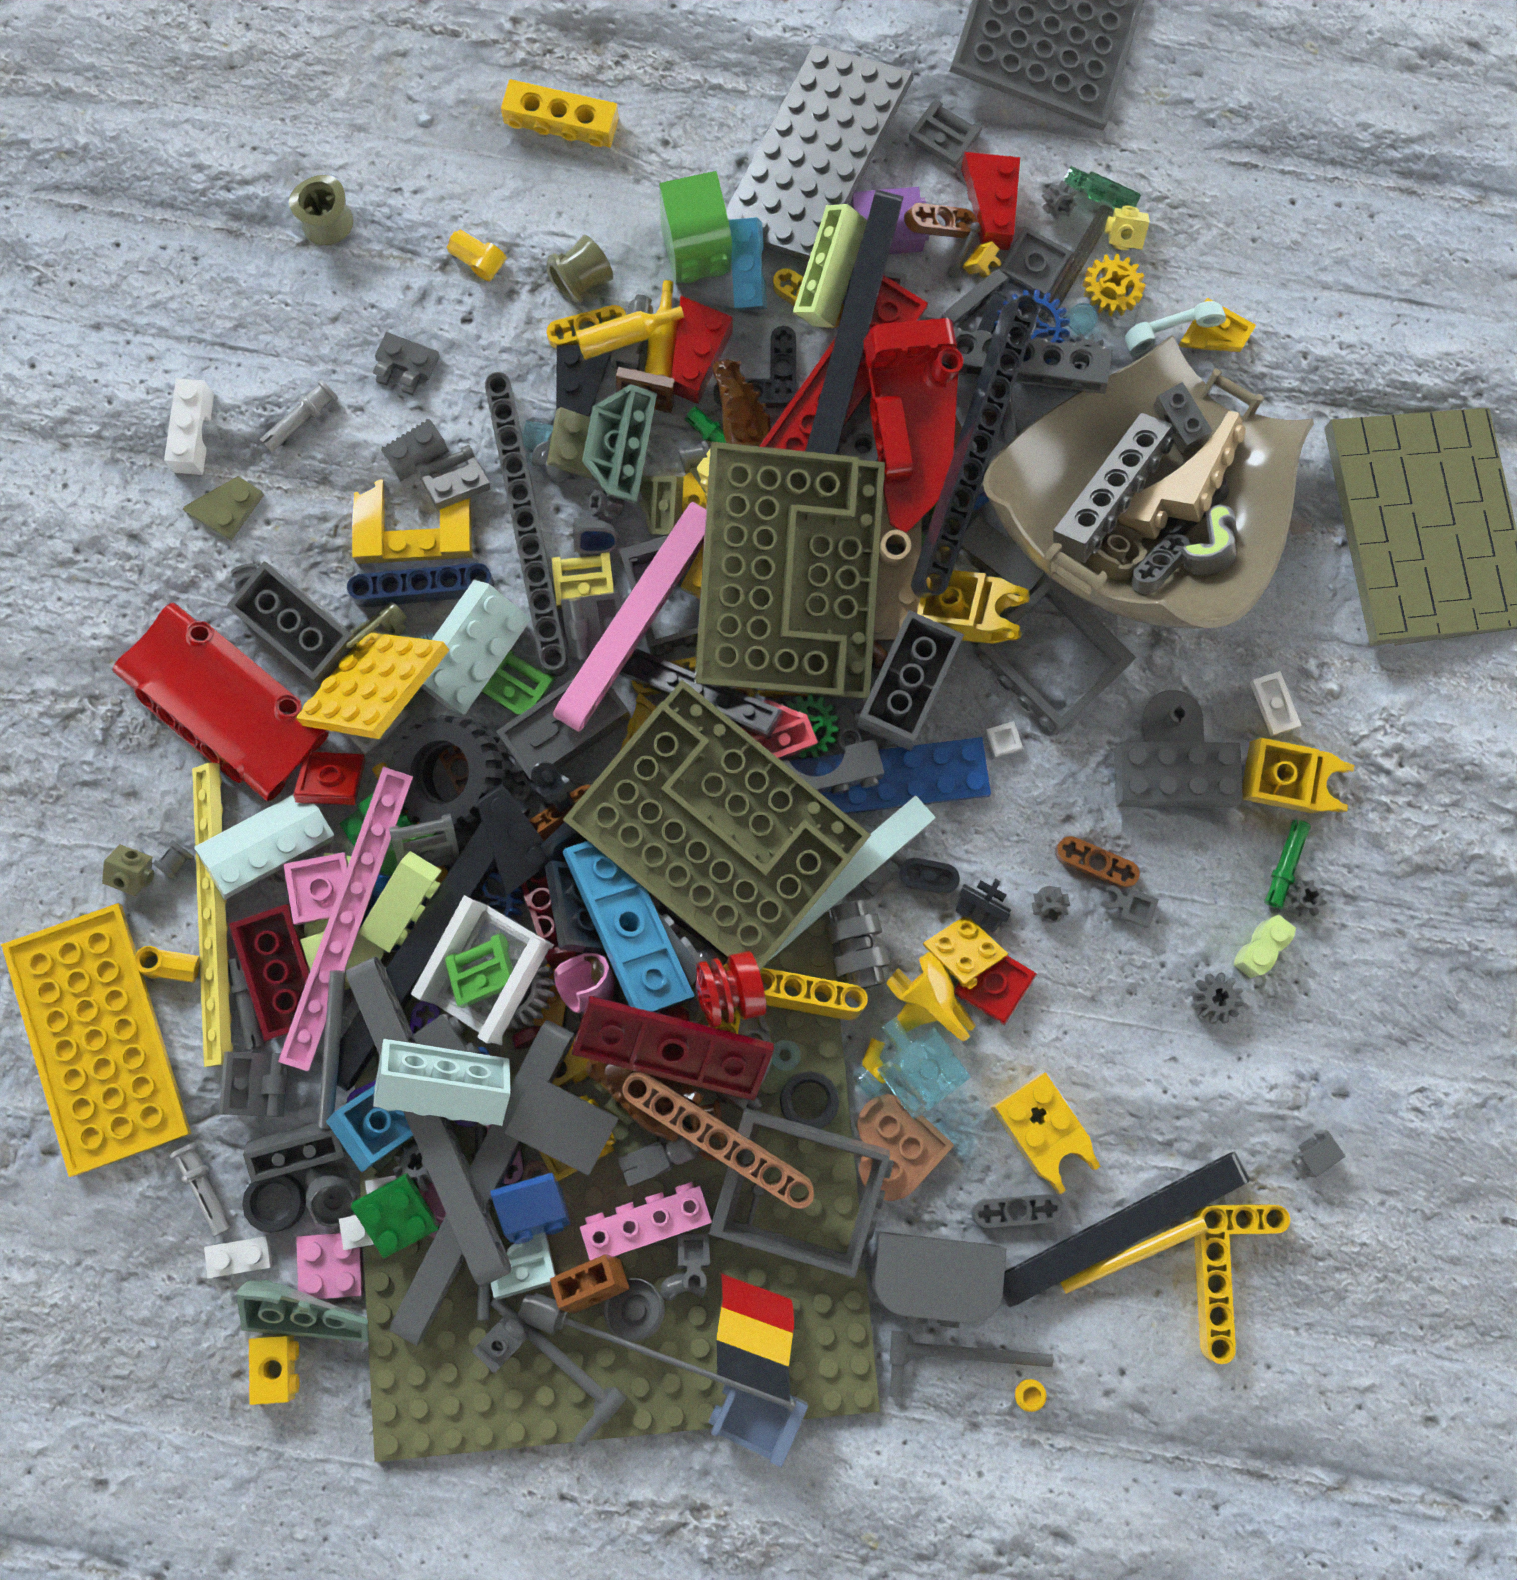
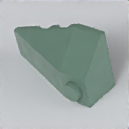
[236,1280,369,1342]

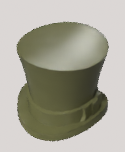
[289,175,354,245]
[546,234,613,303]

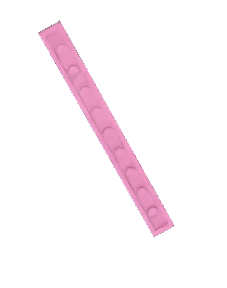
[278,767,413,1071]

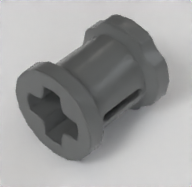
[678,440,709,473]
[152,840,194,880]

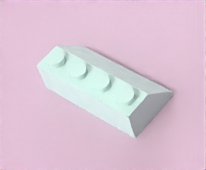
[194,794,334,900]
[373,1039,510,1126]

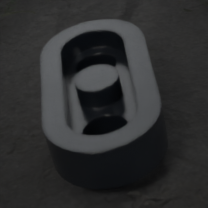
[899,858,960,895]

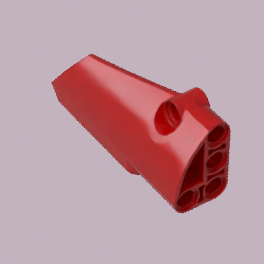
[863,318,964,533]

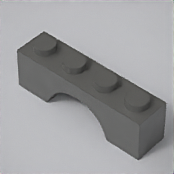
[782,739,884,795]

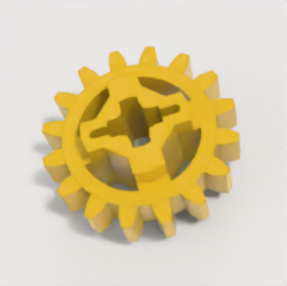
[1082,254,1146,317]

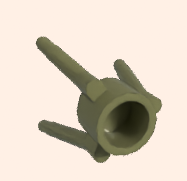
[346,601,407,648]

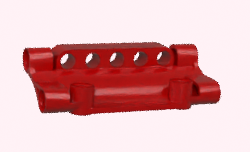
[112,602,330,802]

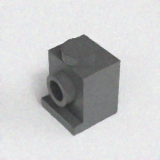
[1291,1130,1346,1177]
[472,1314,529,1374]

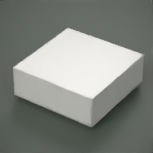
[985,721,1024,759]

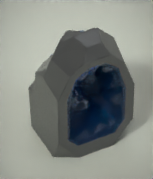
[573,518,620,554]

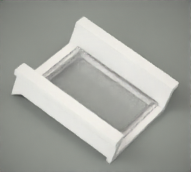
[411,895,554,1045]

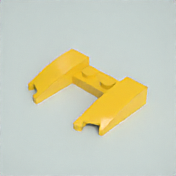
[352,480,473,564]

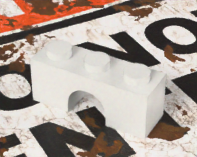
[164,378,214,475]

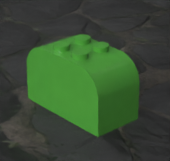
[659,171,732,284]

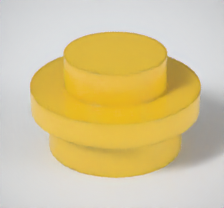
[1015,1379,1047,1412]

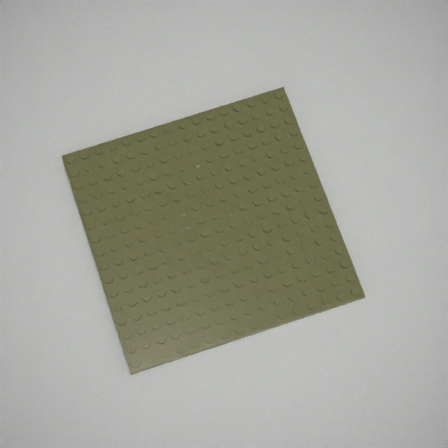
[349,912,880,1462]

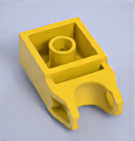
[917,570,1030,644]
[1242,738,1355,813]
[990,1072,1101,1194]

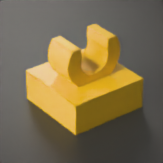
[962,242,1001,279]

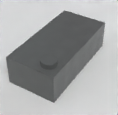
[226,561,356,684]

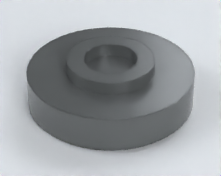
[604,1278,665,1342]

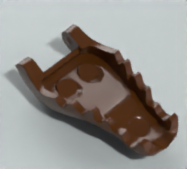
[713,359,771,447]
[586,1059,704,1142]

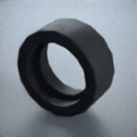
[780,1071,839,1129]
[242,1173,306,1233]

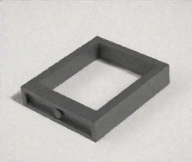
[709,1107,894,1278]

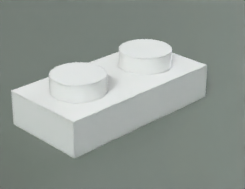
[1250,671,1302,737]
[204,1236,273,1279]

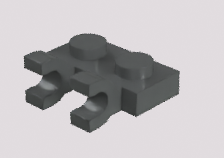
[373,332,440,396]

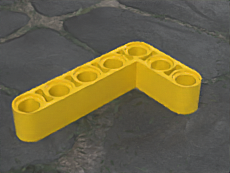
[708,964,868,1034]
[1193,1204,1291,1364]

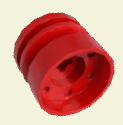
[696,951,766,1028]

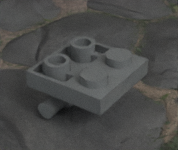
[561,591,622,660]
[219,1051,288,1117]

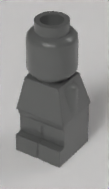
[611,294,654,371]
[618,1135,703,1187]

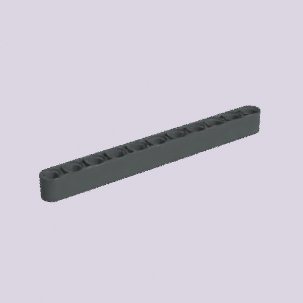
[485,372,568,677]
[346,956,512,1287]
[389,1020,575,1346]

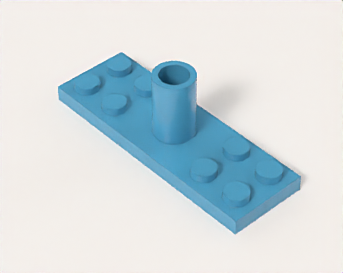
[563,841,694,1013]

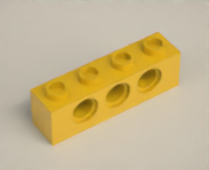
[501,79,619,148]

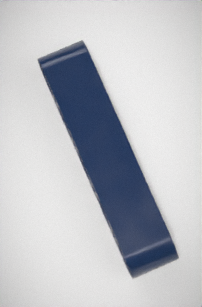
[347,563,495,608]

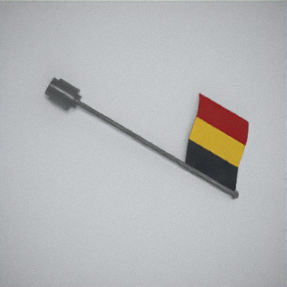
[518,1274,796,1412]

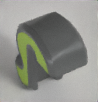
[1180,505,1237,575]

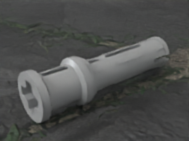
[259,379,339,453]
[170,1142,232,1237]

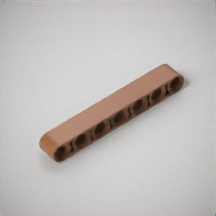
[623,1071,814,1209]

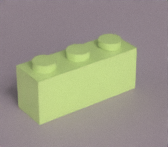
[358,851,441,952]

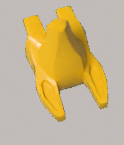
[886,952,976,1042]

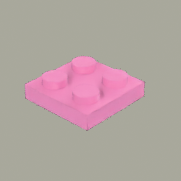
[284,852,348,925]
[296,1233,363,1299]

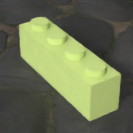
[793,204,867,327]

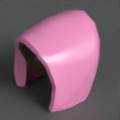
[554,953,616,1013]

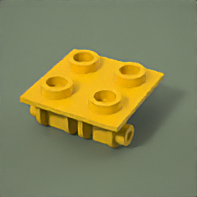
[923,916,1008,989]

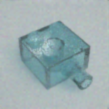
[877,1017,971,1120]

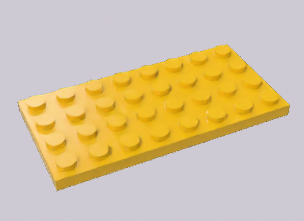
[1,903,192,1177]

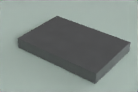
[504,1075,619,1176]

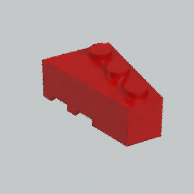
[961,152,1021,251]
[672,295,733,404]

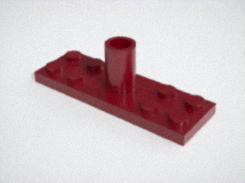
[572,996,774,1101]

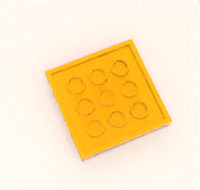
[296,633,449,739]

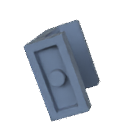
[708,1385,808,1468]

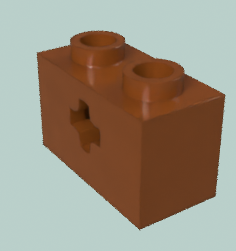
[550,1254,629,1314]

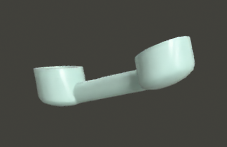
[1125,301,1226,356]

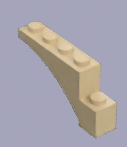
[1118,411,1246,539]

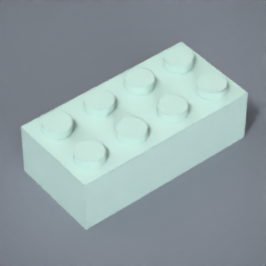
[421,580,531,715]

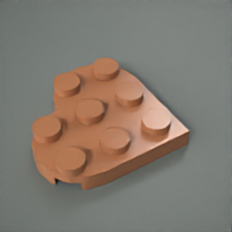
[856,1094,954,1201]

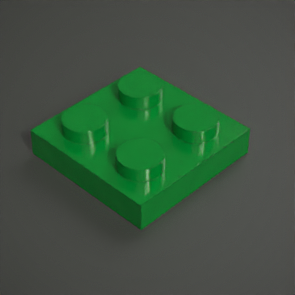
[351,1173,440,1259]

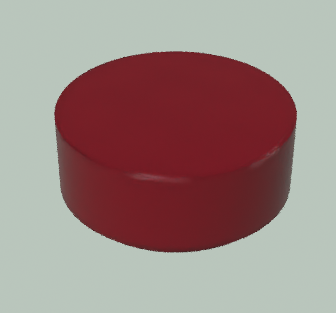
[511,1026,540,1050]

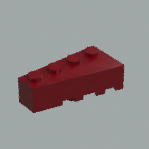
[521,867,581,969]

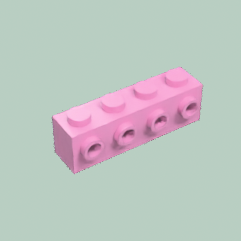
[580,1182,712,1260]

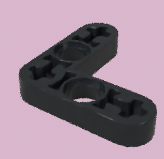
[713,325,796,409]

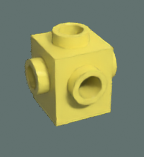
[1104,206,1149,250]

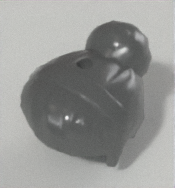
[305,1165,358,1228]

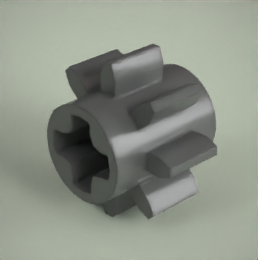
[1041,181,1077,220]
[588,487,625,523]
[1287,880,1327,917]
[1032,886,1070,923]

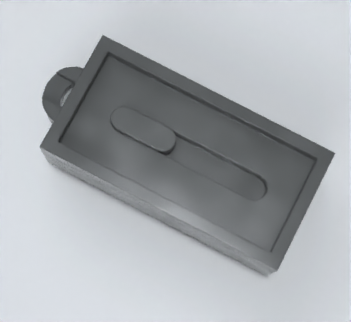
[496,677,631,782]

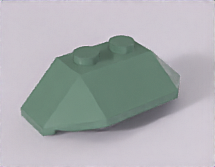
[582,384,657,503]

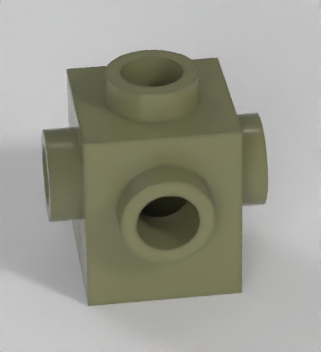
[102,844,154,896]

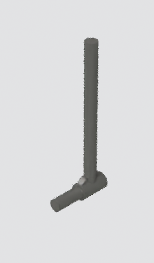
[490,1298,628,1447]
[889,1331,1054,1398]

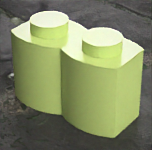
[1234,915,1296,978]

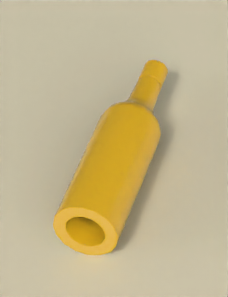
[645,280,678,378]
[575,306,684,360]

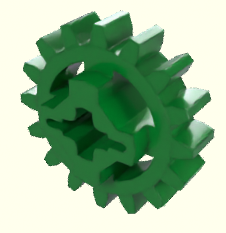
[786,694,841,759]

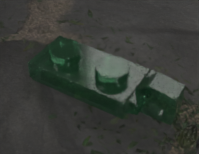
[1064,166,1141,209]

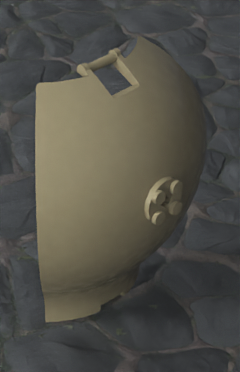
[983,336,1314,629]

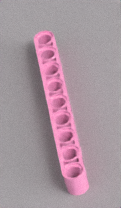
[553,502,706,732]

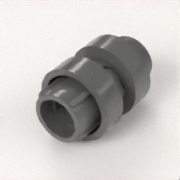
[825,900,891,989]

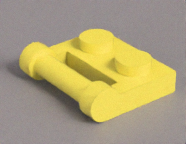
[551,551,614,609]

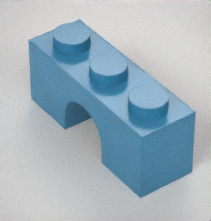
[729,217,767,311]

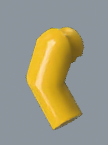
[862,1038,890,1084]

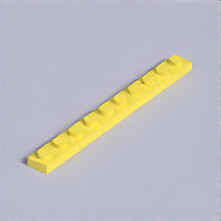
[192,763,233,1067]

